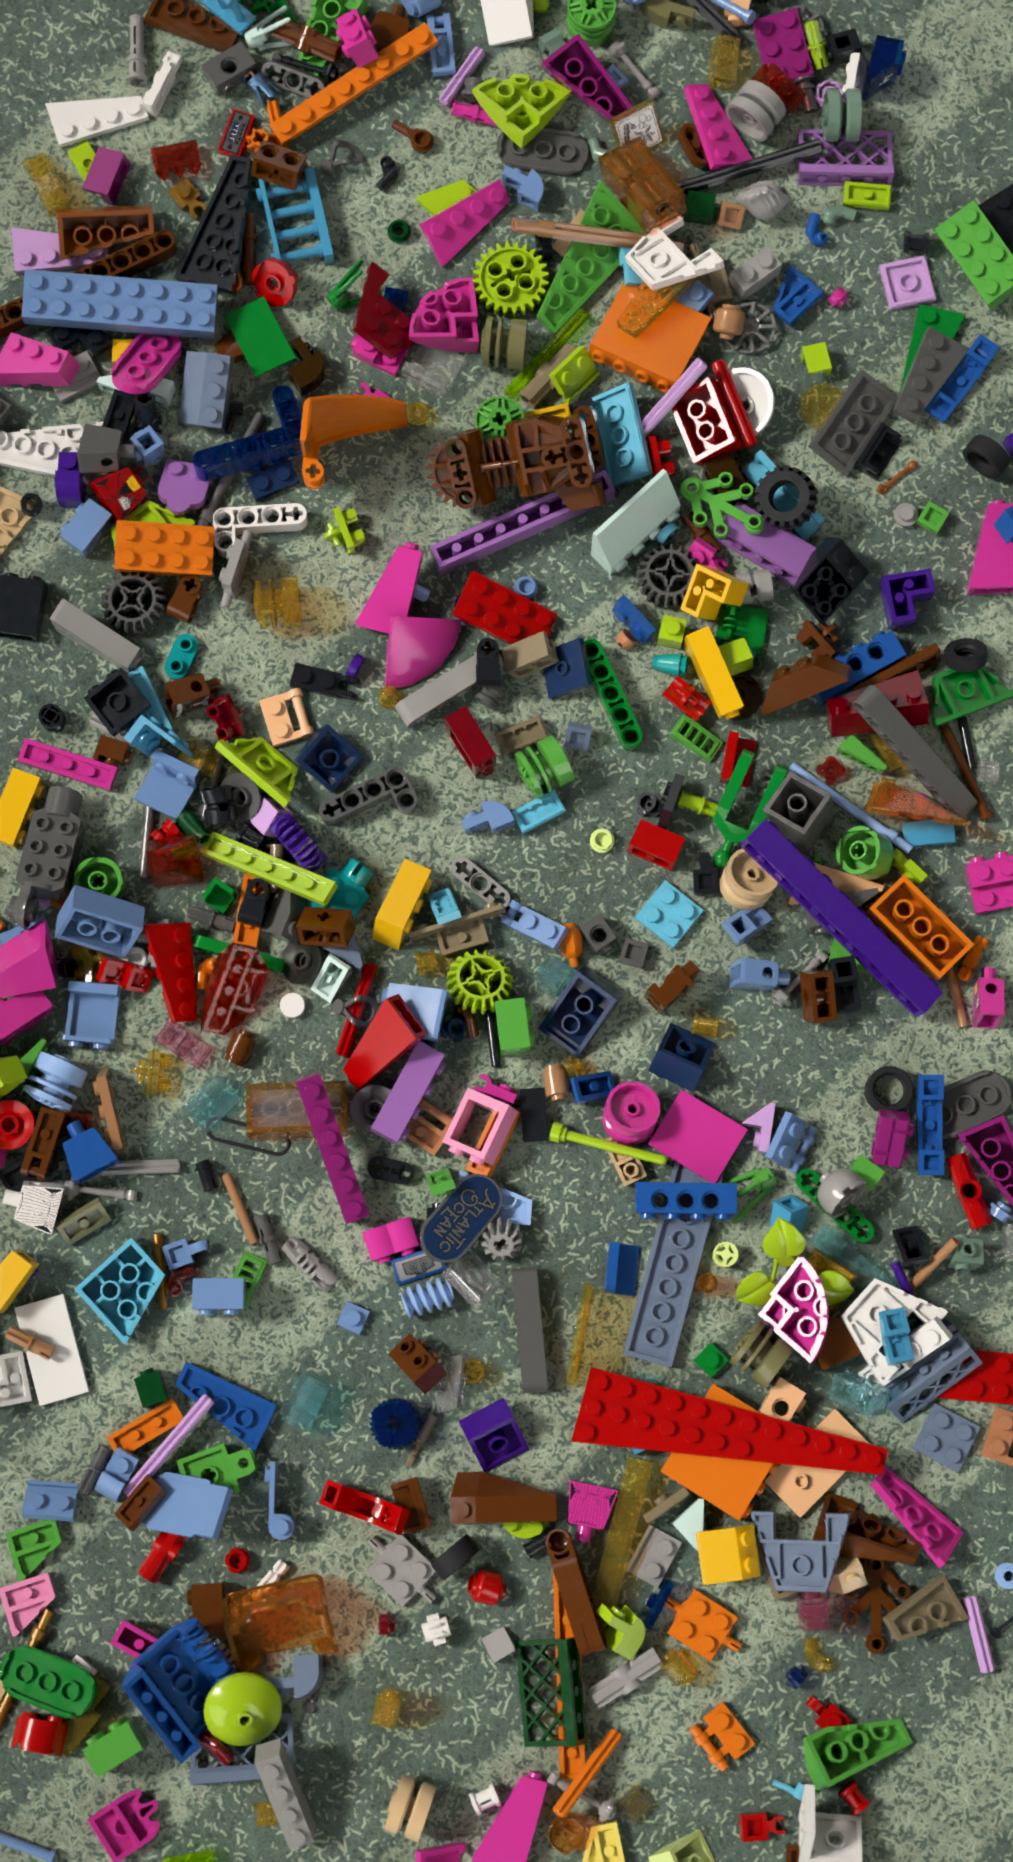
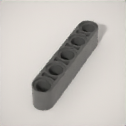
[512,1267,548,1393]

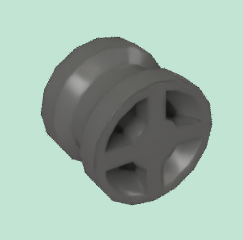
[460,77,485,105]
[474,686,505,710]

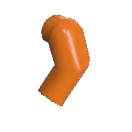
[195,957,221,990]

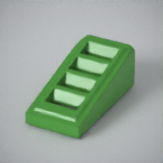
[670,714,724,763]
[837,735,887,775]
[20,1039,51,1086]
[232,1251,268,1307]

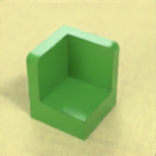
[849,1155,885,1192]

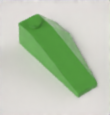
[296,0,370,79]

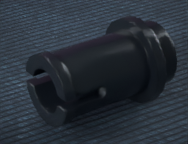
[194,1159,219,1193]
[523,1530,550,1559]

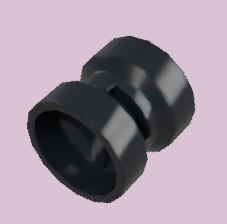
[39,704,66,732]

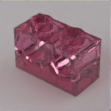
[796,1592,830,1631]

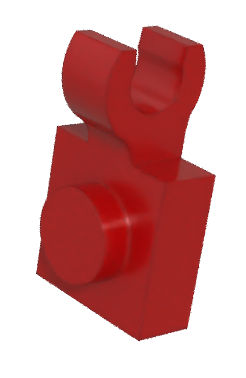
[806,1696,851,1729]

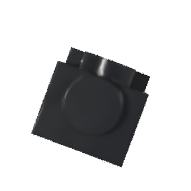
[825,28,862,66]

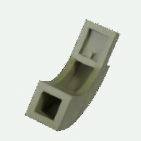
[638,0,696,30]

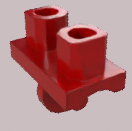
[647,436,675,478]
[662,676,712,722]

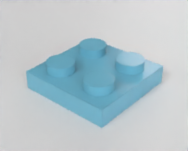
[634,880,703,949]

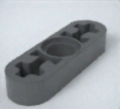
[261,60,327,98]

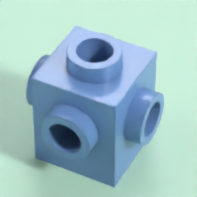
[130,425,165,467]

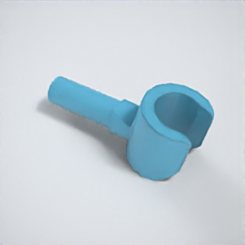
[772,1779,804,1800]

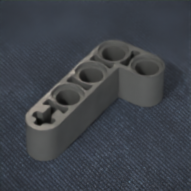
[319,767,418,826]

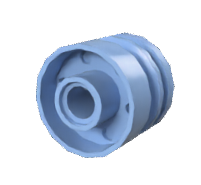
[22,1051,89,1112]

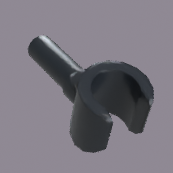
[225,401,244,434]

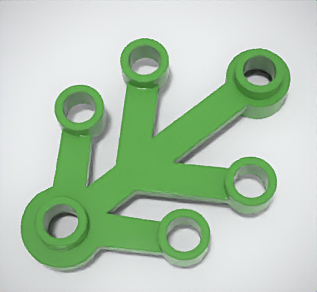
[681,472,764,539]

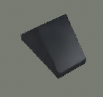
[892,1226,929,1268]

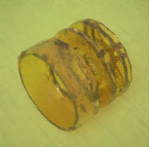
[253,575,302,630]

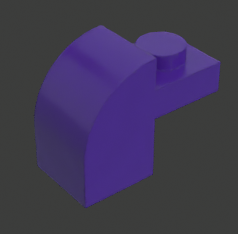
[55,452,86,508]

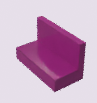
[82,147,131,206]

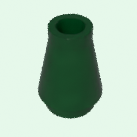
[176,810,210,845]

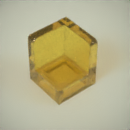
[178,741,220,777]

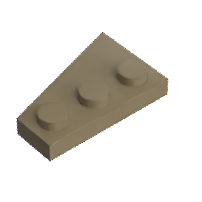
[882,1574,969,1641]

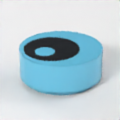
[657,522,680,546]

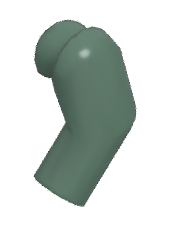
[588,137,617,166]
[822,204,857,225]

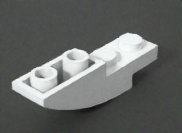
[858,1316,953,1393]

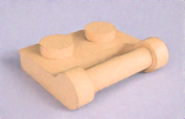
[259,688,315,747]

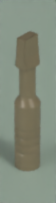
[405,1413,438,1468]

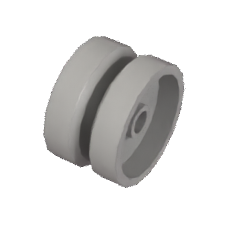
[725,80,786,142]

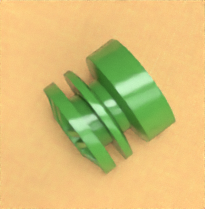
[566,0,616,47]
[475,396,524,440]
[514,735,575,799]

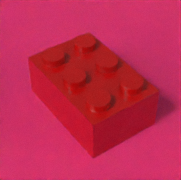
[671,377,744,467]

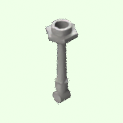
[608,40,660,100]
[771,950,829,1007]
[63,1176,138,1201]
[547,1772,617,1822]

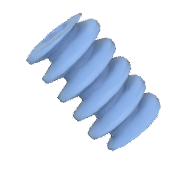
[399,1275,454,1319]

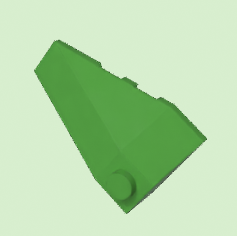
[803,1719,913,1791]

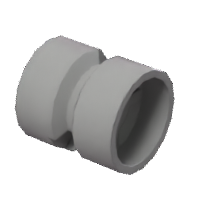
[734,569,773,605]

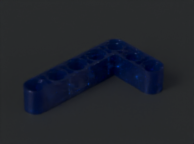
[193,385,302,481]

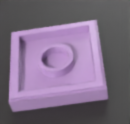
[879,255,936,311]

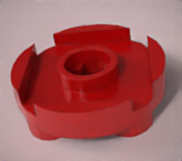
[251,257,299,307]

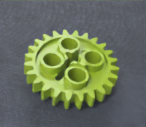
[473,241,549,317]

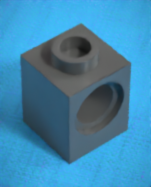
[579,914,617,955]

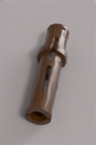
[241,213,258,286]

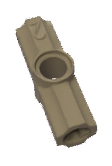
[519,343,576,409]

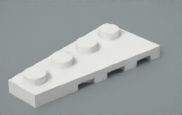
[45,96,149,148]

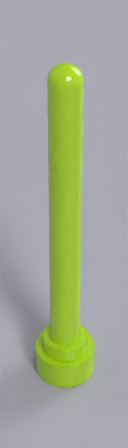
[549,1121,667,1165]

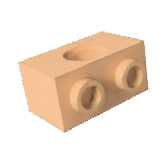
[758,1377,807,1423]

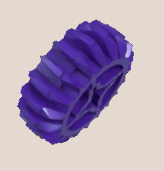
[270,812,327,872]

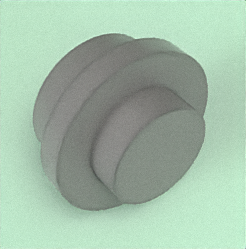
[894,503,918,527]

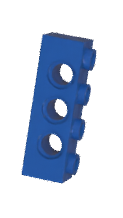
[814,630,907,706]
[635,1182,737,1220]

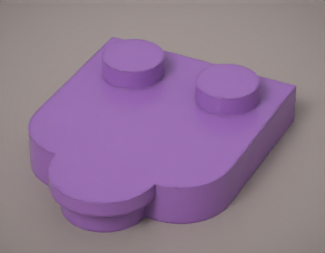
[158,458,214,515]

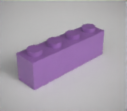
[371,1041,446,1145]

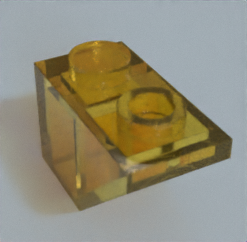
[370,1687,404,1730]

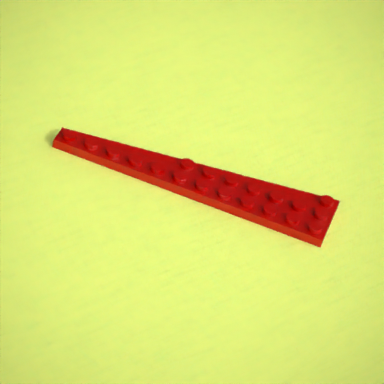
[571,1367,888,1475]

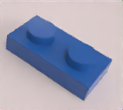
[612,595,656,645]

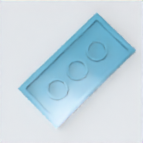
[592,382,653,489]

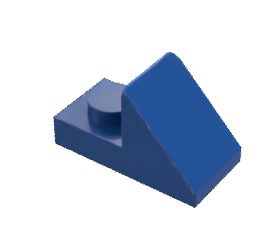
[570,1071,615,1105]

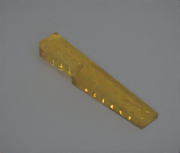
[592,1455,653,1610]

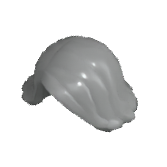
[735,180,790,220]

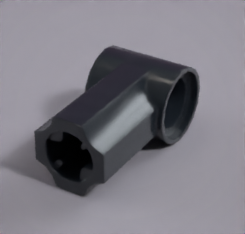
[134,391,161,434]

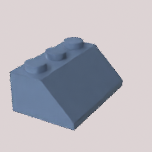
[178,351,235,430]

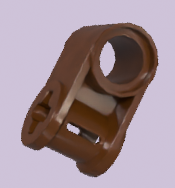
[166,574,204,624]

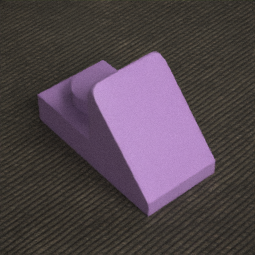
[741,1103,776,1155]

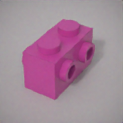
[336,8,379,69]

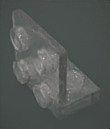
[402,344,465,400]

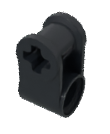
[476,638,501,686]
[237,878,271,928]

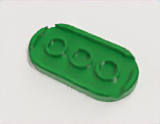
[0,1646,97,1718]

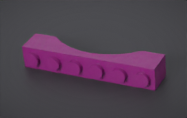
[294,1071,370,1224]

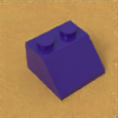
[459,1398,529,1472]

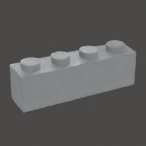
[254,1738,315,1849]

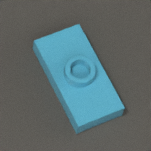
[511,790,566,834]
[426,887,462,925]

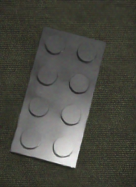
[808,369,897,475]

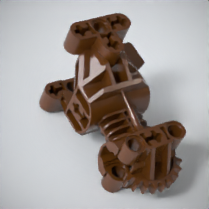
[426,404,606,511]

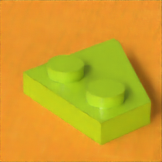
[416,180,476,216]

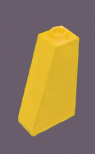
[682,626,744,720]

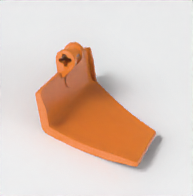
[300,395,408,489]

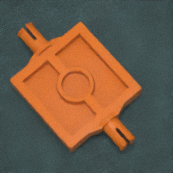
[663,1588,742,1661]

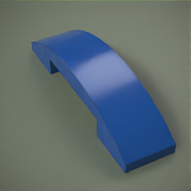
[924,334,1000,424]
[916,1075,944,1175]

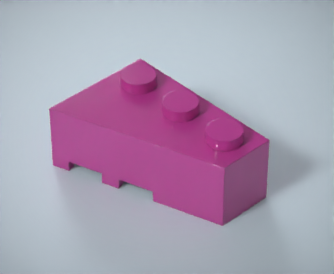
[0,332,81,387]

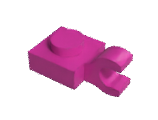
[688,536,728,571]
[474,1074,517,1106]

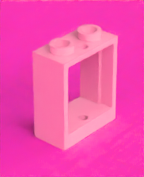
[442,1088,518,1166]

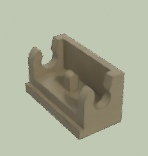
[501,631,559,679]

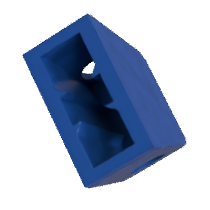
[62,1120,120,1185]

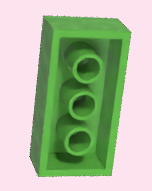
[934,200,1013,310]

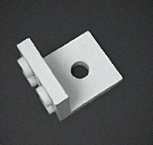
[798,1784,862,1862]

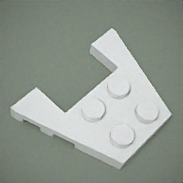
[625,206,724,291]
[840,1278,948,1386]

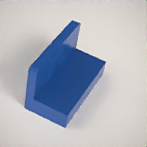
[604,1242,639,1296]

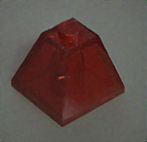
[146,835,204,888]

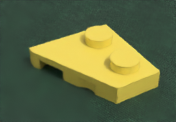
[582,1821,625,1862]

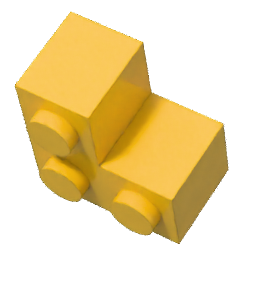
[680,564,749,620]

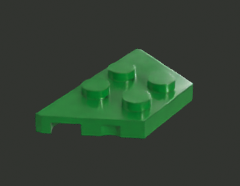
[932,666,1013,728]

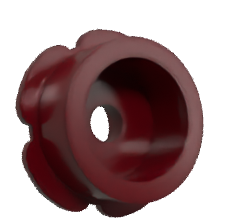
[378,1612,395,1638]

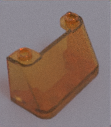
[222,1574,339,1673]

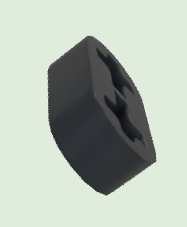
[367,1157,414,1185]

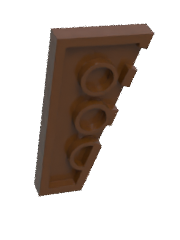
[144,0,240,52]

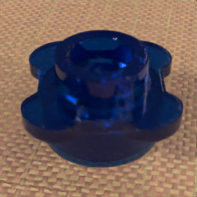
[785,1664,808,1690]

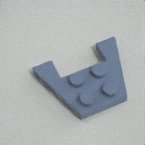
[751,1510,851,1593]

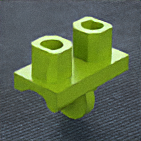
[324,507,366,555]

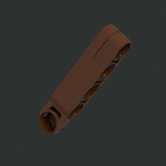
[546,1528,607,1657]

